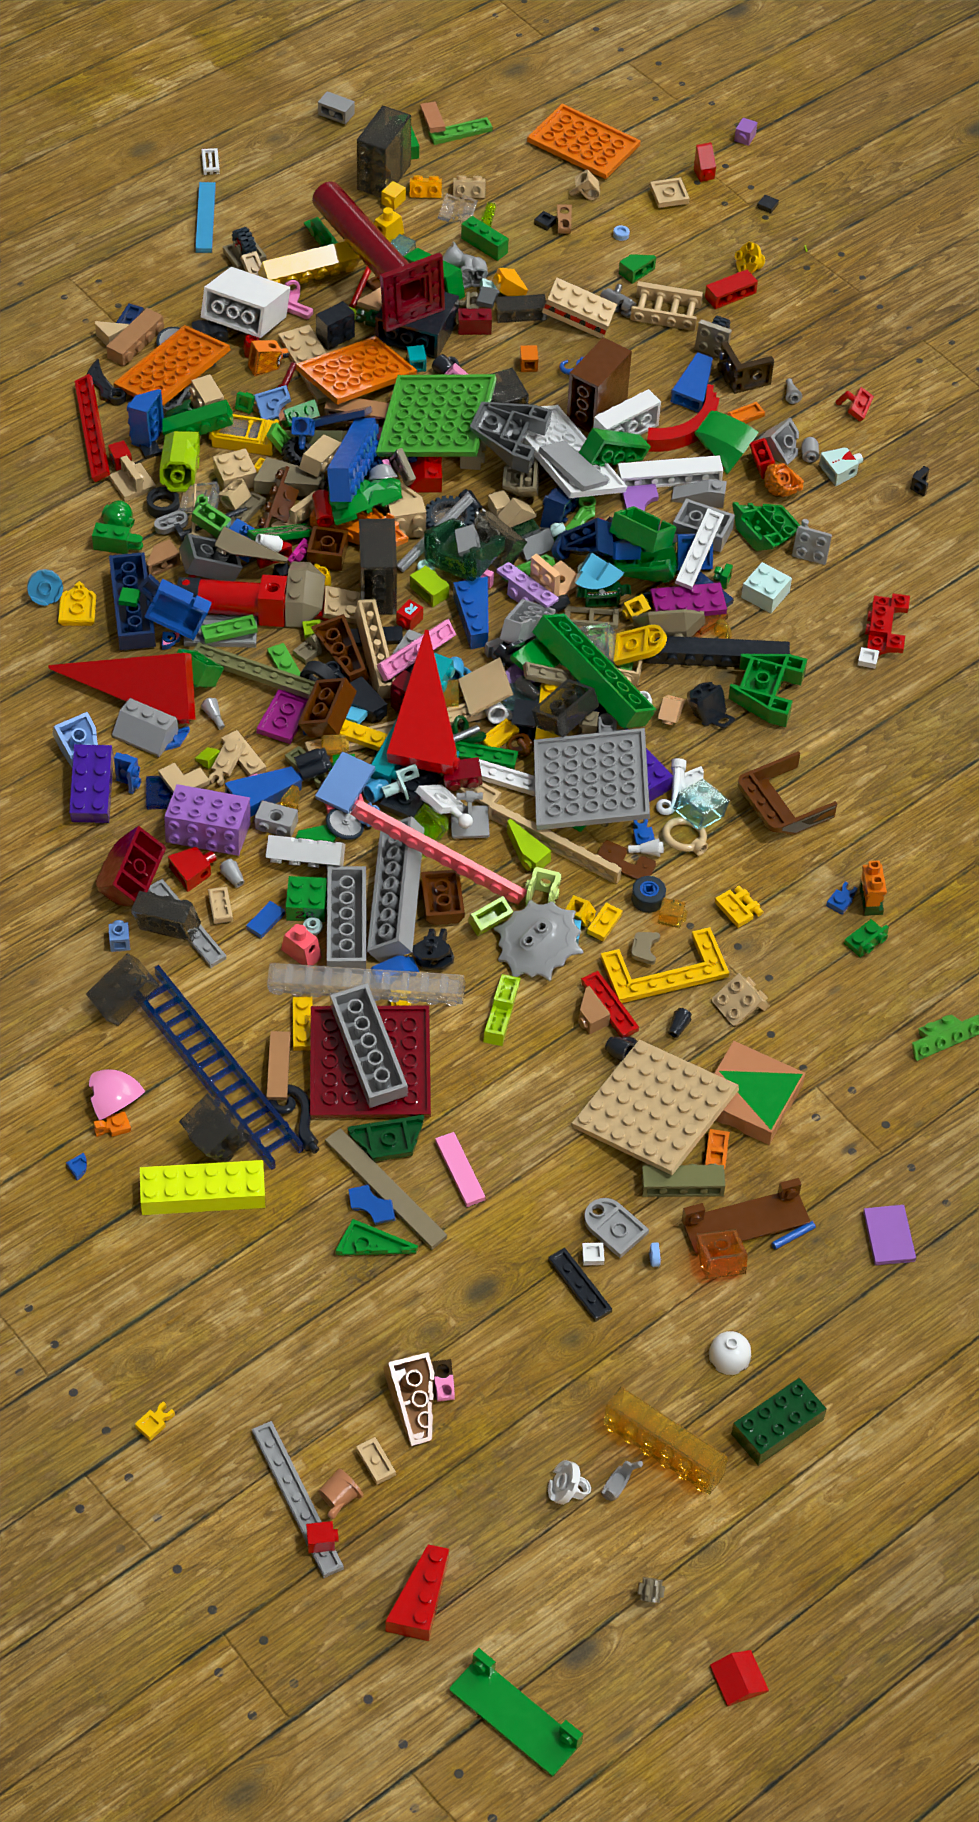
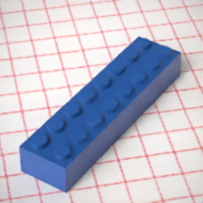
[327,418,379,502]

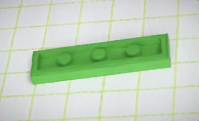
[429,117,493,145]

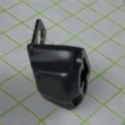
[687,682,735,728]

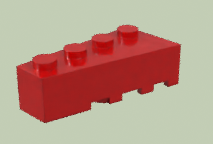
[385,1544,449,1641]

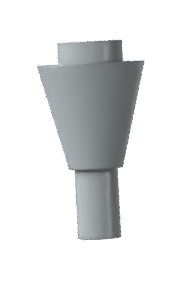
[786,378,802,404]
[201,698,225,730]

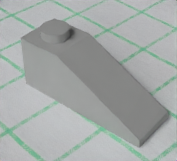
[672,479,727,508]

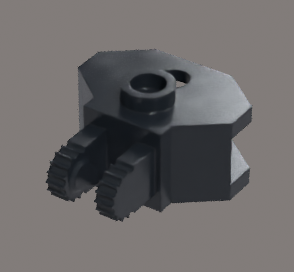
[412,928,455,970]

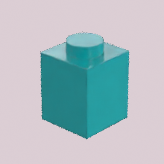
[407,345,427,372]

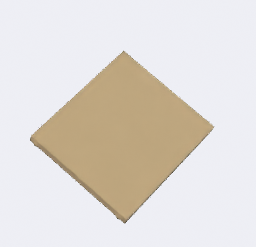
[458,657,513,717]

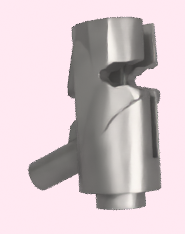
[600,284,636,318]

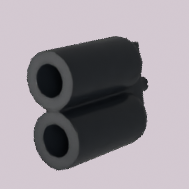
[294,748,333,781]

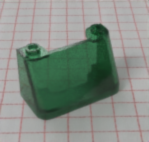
[424,518,505,581]

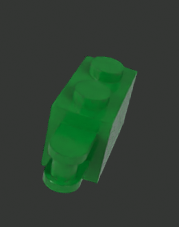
[92,523,143,554]

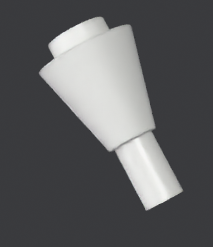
[628,838,664,857]

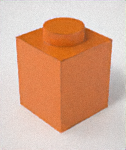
[520,345,538,372]

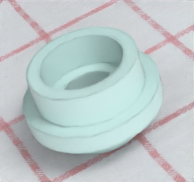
[303,918,322,936]

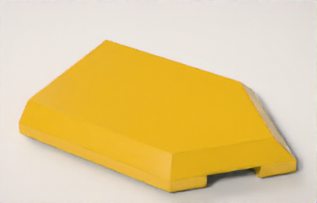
[58,581,97,626]

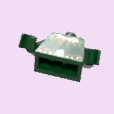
[576,581,631,608]

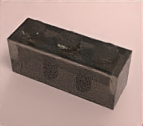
[495,294,547,323]

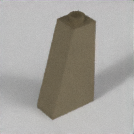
[254,457,327,496]

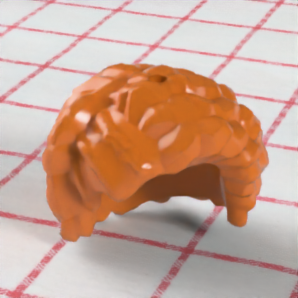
[764,463,804,497]

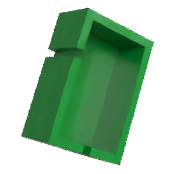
[609,506,677,553]

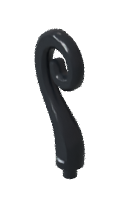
[268,1084,320,1154]

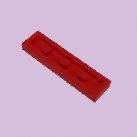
[581,971,639,1038]

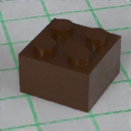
[307,526,348,571]

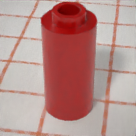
[312,490,334,527]

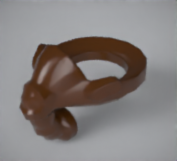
[507,733,532,756]

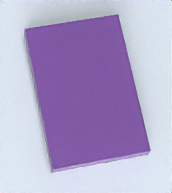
[863,1205,916,1265]

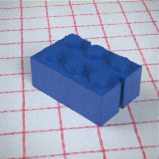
[145,579,212,640]

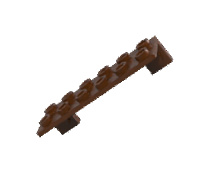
[681,1178,810,1254]

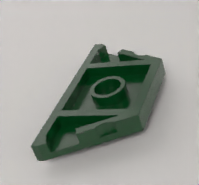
[347,1115,424,1162]

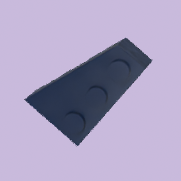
[540,486,580,528]

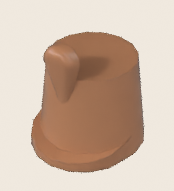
[318,1468,363,1519]

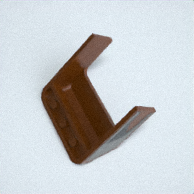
[738,751,837,835]

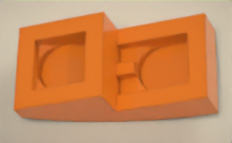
[705,1129,730,1170]

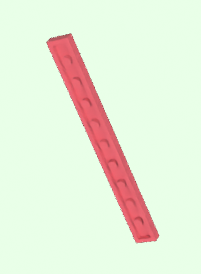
[351,800,527,905]

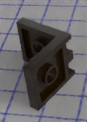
[717,341,774,394]

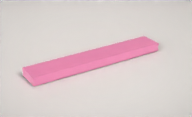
[376,619,456,681]

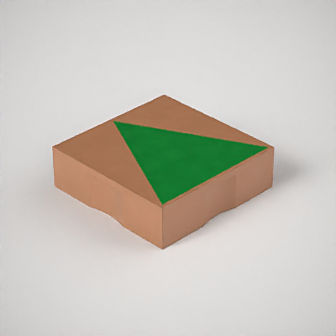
[714,1041,806,1145]

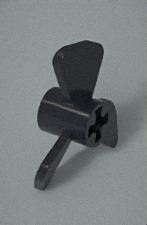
[493,640,525,668]

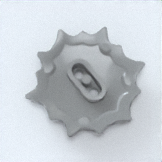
[494,900,584,981]

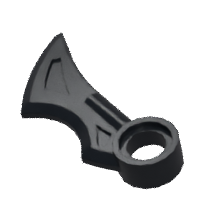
[87,359,126,406]

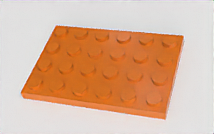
[527,103,641,179]
[113,325,231,406]
[296,336,417,405]

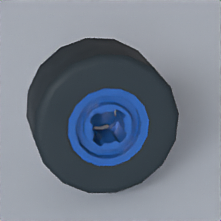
[631,876,666,913]

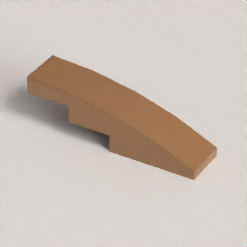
[267,1031,291,1100]

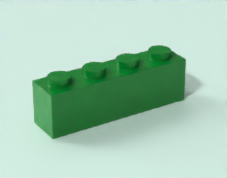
[163,399,233,436]

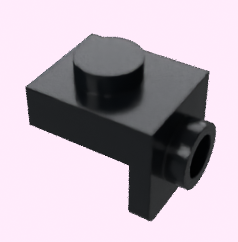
[910,466,930,497]

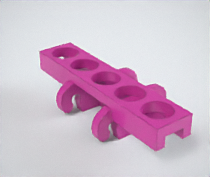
[288,538,309,564]

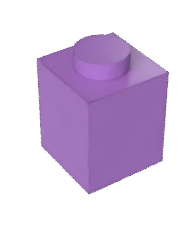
[734,118,757,146]

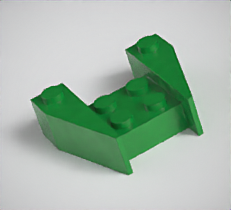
[728,654,808,727]

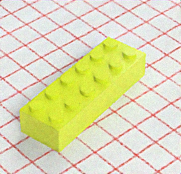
[140,1160,266,1215]

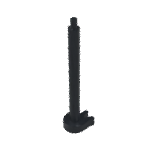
[174,507,247,543]

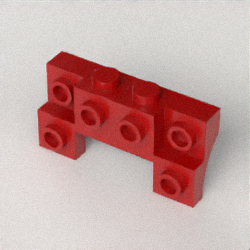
[865,593,910,656]

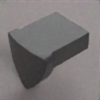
[476,286,500,309]

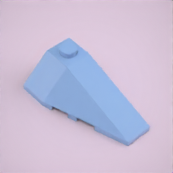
[52,712,98,768]

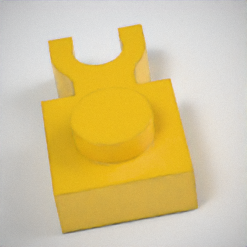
[135,1402,175,1441]

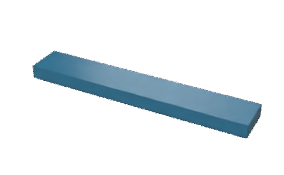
[196,182,216,253]

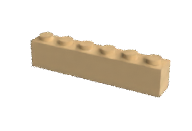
[354,599,395,699]

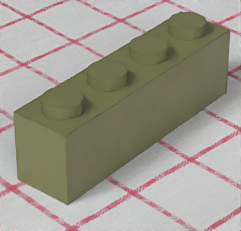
[641,1164,725,1197]

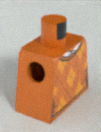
[248,340,289,376]

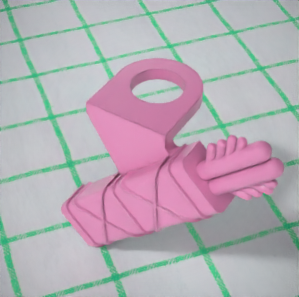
[285,280,313,320]

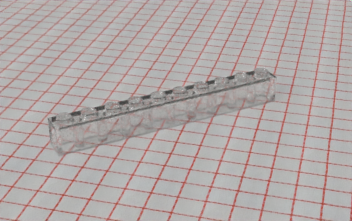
[267,963,465,1006]

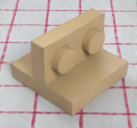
[109,455,156,502]

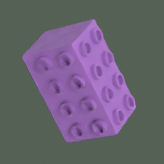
[165,784,250,856]

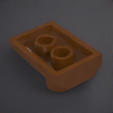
[421,870,465,925]

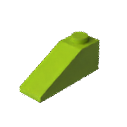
[507,819,551,873]

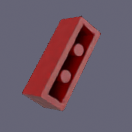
[705,269,758,309]

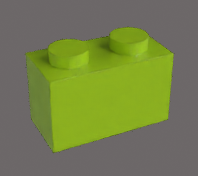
[410,565,450,607]
[467,896,513,937]

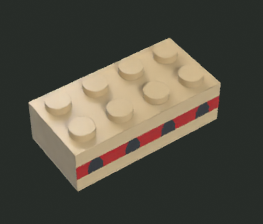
[542,278,617,339]

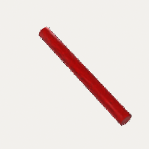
[349,266,371,309]

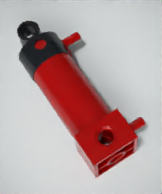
[168,574,287,627]

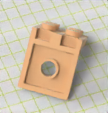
[530,554,580,596]

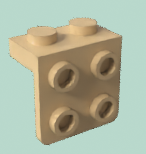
[712,973,770,1026]

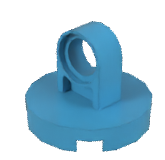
[27,569,63,606]

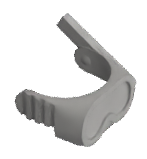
[601,1461,643,1501]

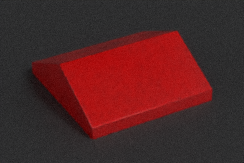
[710,1650,769,1707]

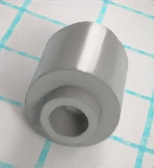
[801,437,820,463]

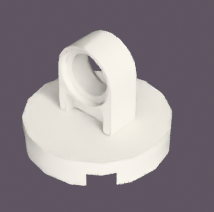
[548,1460,591,1505]

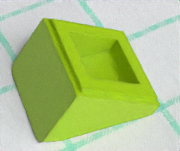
[195,747,220,769]

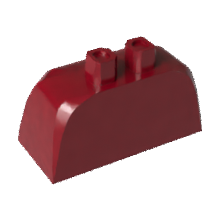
[96,825,166,906]

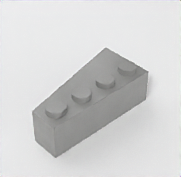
[500,599,556,644]

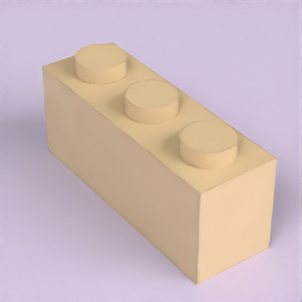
[299,435,341,477]

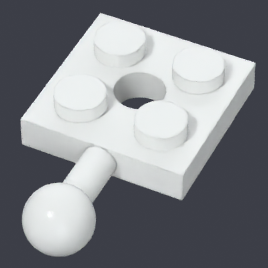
[416,785,473,829]

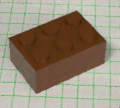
[298,678,357,737]

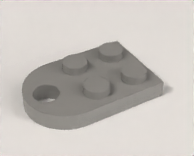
[584,1198,649,1258]

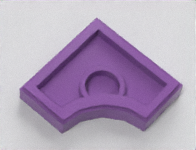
[622,484,659,511]

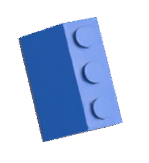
[127,389,164,447]

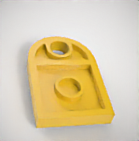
[614,625,667,666]

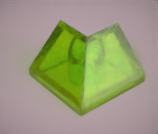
[414,804,448,858]

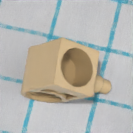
[569,169,600,200]
[218,479,251,510]

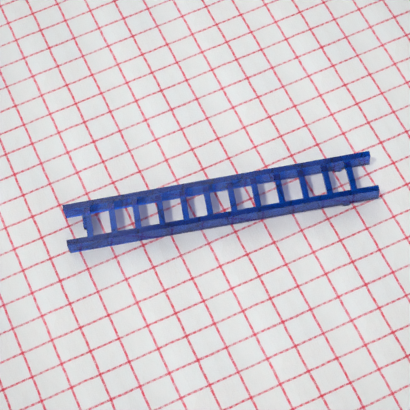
[127,965,303,1170]

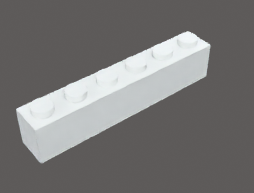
[617,456,723,488]

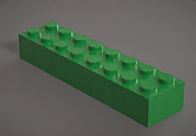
[532,614,657,729]

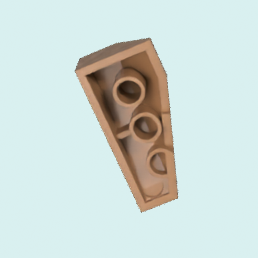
[383,1352,434,1446]

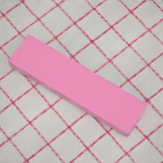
[435,1132,485,1207]

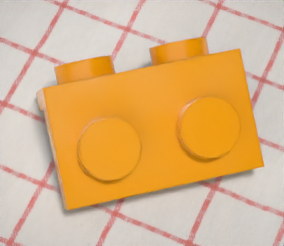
[410,175,442,198]

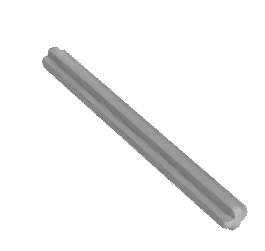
[397,494,473,572]

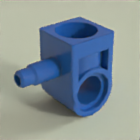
[291,417,315,450]

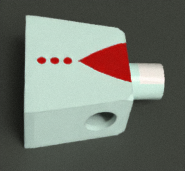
[819,448,863,486]

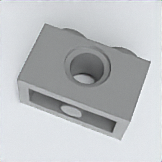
[255,801,298,837]

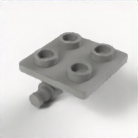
[792,519,832,565]
[450,791,490,839]

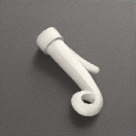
[656,758,689,815]

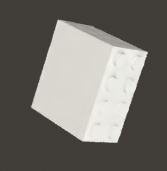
[201,267,290,338]

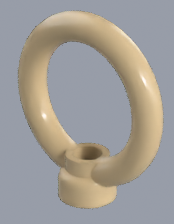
[662,817,708,856]

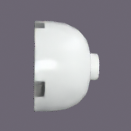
[709,1331,751,1375]

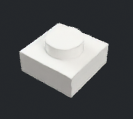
[858,647,879,669]
[582,1243,604,1265]

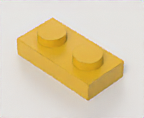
[587,903,623,942]

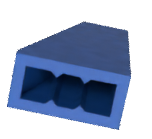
[671,352,713,413]
[225,766,303,817]

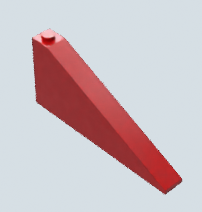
[387,630,460,775]
[48,653,196,724]

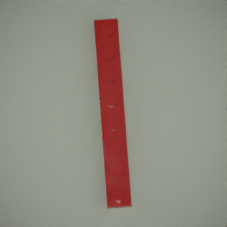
[74,374,110,482]

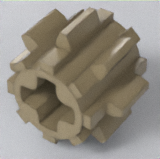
[638,1577,665,1603]

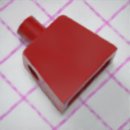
[168,847,217,892]

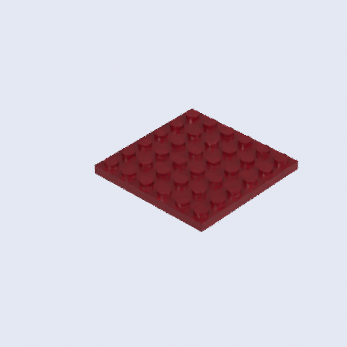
[310,1005,431,1118]

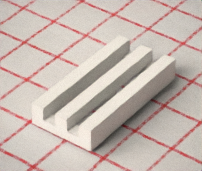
[201,148,220,175]

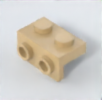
[453,175,486,198]

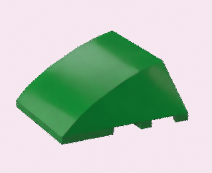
[694,411,759,475]
[732,502,800,551]

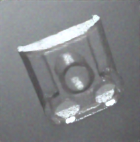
[178,481,220,513]

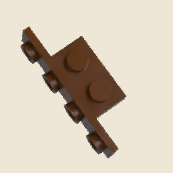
[257,466,299,529]

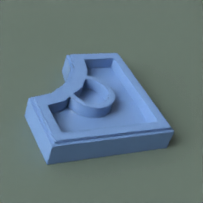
[254,385,291,421]

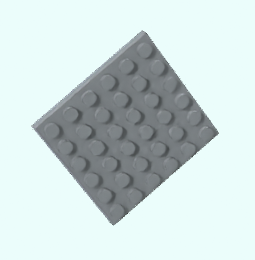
[534,728,650,830]

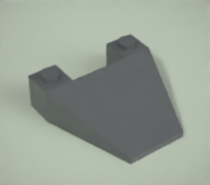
[470,402,552,474]

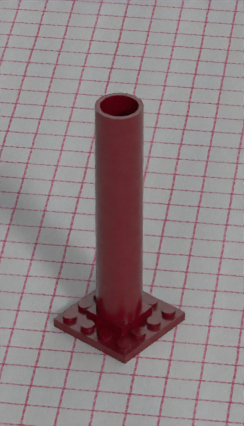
[312,181,445,332]

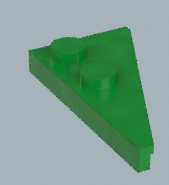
[335,1219,418,1255]

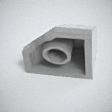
[758,418,799,465]

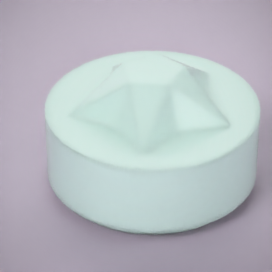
[550,522,565,537]

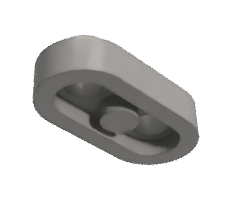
[154,511,188,534]

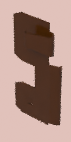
[597,840,656,879]

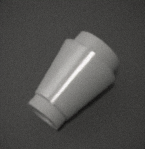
[219,859,245,888]

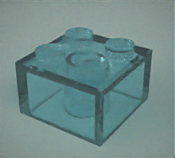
[673,779,730,831]

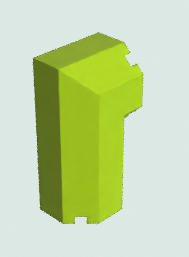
[159,431,200,492]

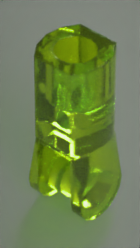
[481,202,496,227]

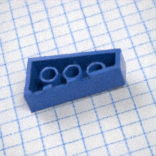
[453,577,489,649]

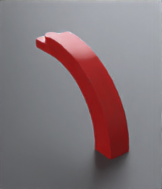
[647,384,720,452]

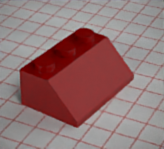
[407,457,442,493]

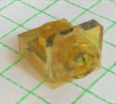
[281,784,300,815]

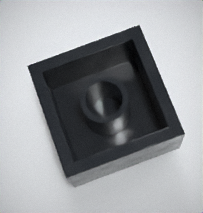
[316,301,355,350]

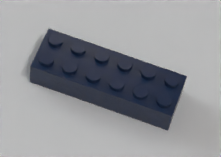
[109,552,156,650]

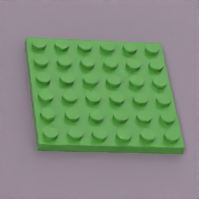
[376,374,496,457]

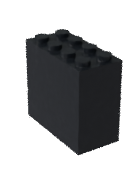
[375,292,459,359]

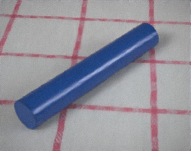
[771,1221,816,1250]

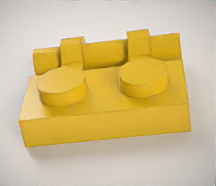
[715,886,764,928]

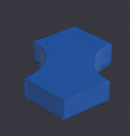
[348,1185,396,1225]

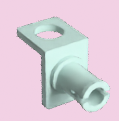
[382,764,419,800]

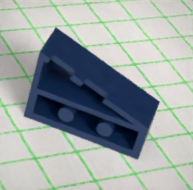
[561,518,613,556]

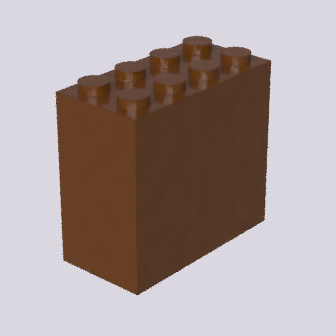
[567,337,632,433]

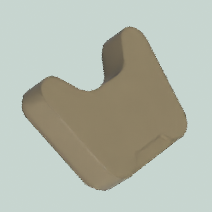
[631,932,660,965]

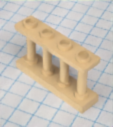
[630,281,703,331]

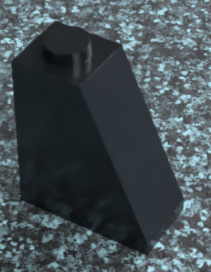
[350,676,387,724]

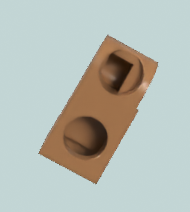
[557,204,572,234]

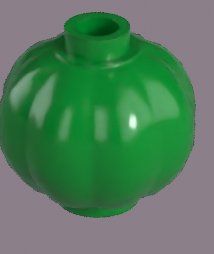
[101,500,135,529]

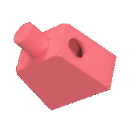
[281,924,322,970]

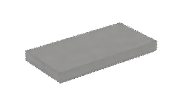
[538,440,609,492]
[184,615,258,648]

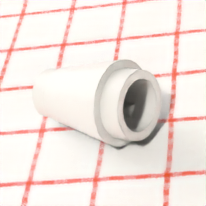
[255,534,283,553]

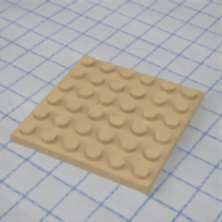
[572,1040,739,1175]

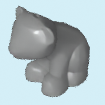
[443,242,488,289]

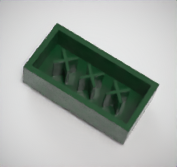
[731,1378,827,1466]

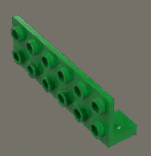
[450,1648,583,1777]

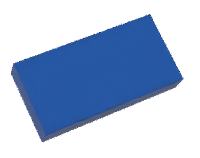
[246,901,285,939]

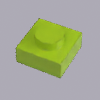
[302,619,321,640]

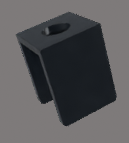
[511,699,539,741]

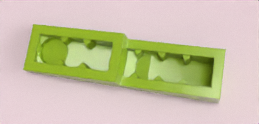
[483,974,521,1046]

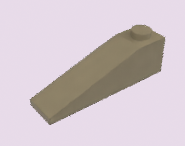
[213,526,288,563]

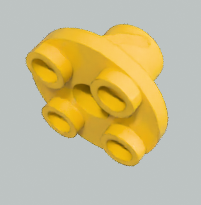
[734,241,765,274]

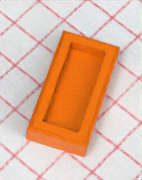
[727,401,765,424]

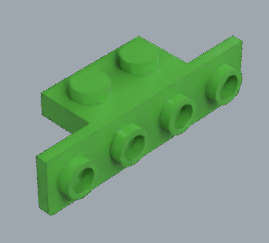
[912,1014,979,1061]

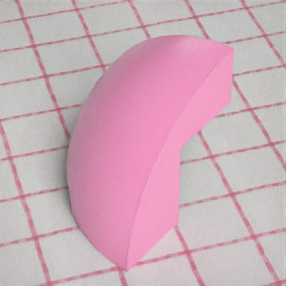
[89,1070,145,1120]

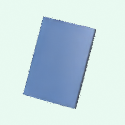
[315,752,376,814]

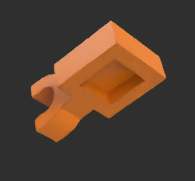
[94,1111,131,1137]

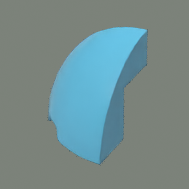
[575,553,624,589]

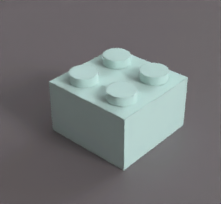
[741,562,792,613]

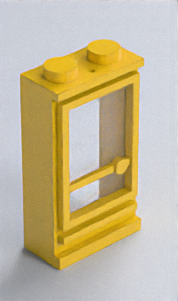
[209,414,279,456]

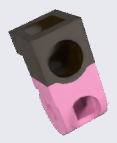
[432,1359,455,1402]

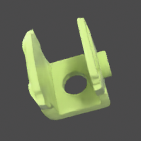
[525,867,561,906]

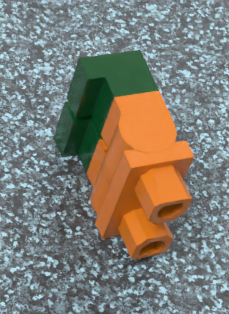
[859,861,887,916]

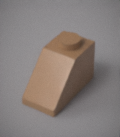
[147,539,181,576]
[578,986,610,1035]

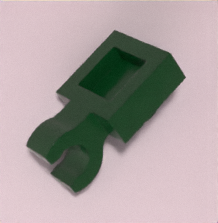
[355,309,378,327]

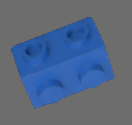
[114,752,141,794]

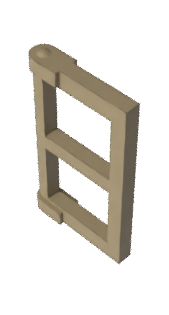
[564,605,619,629]

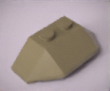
[503,457,539,498]
[285,562,326,628]
[632,609,705,637]

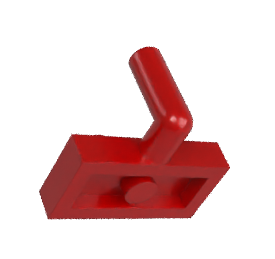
[835,387,874,422]

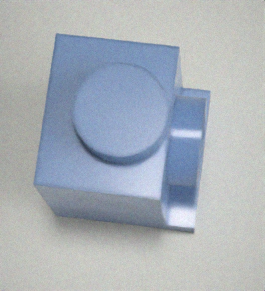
[109,920,130,952]

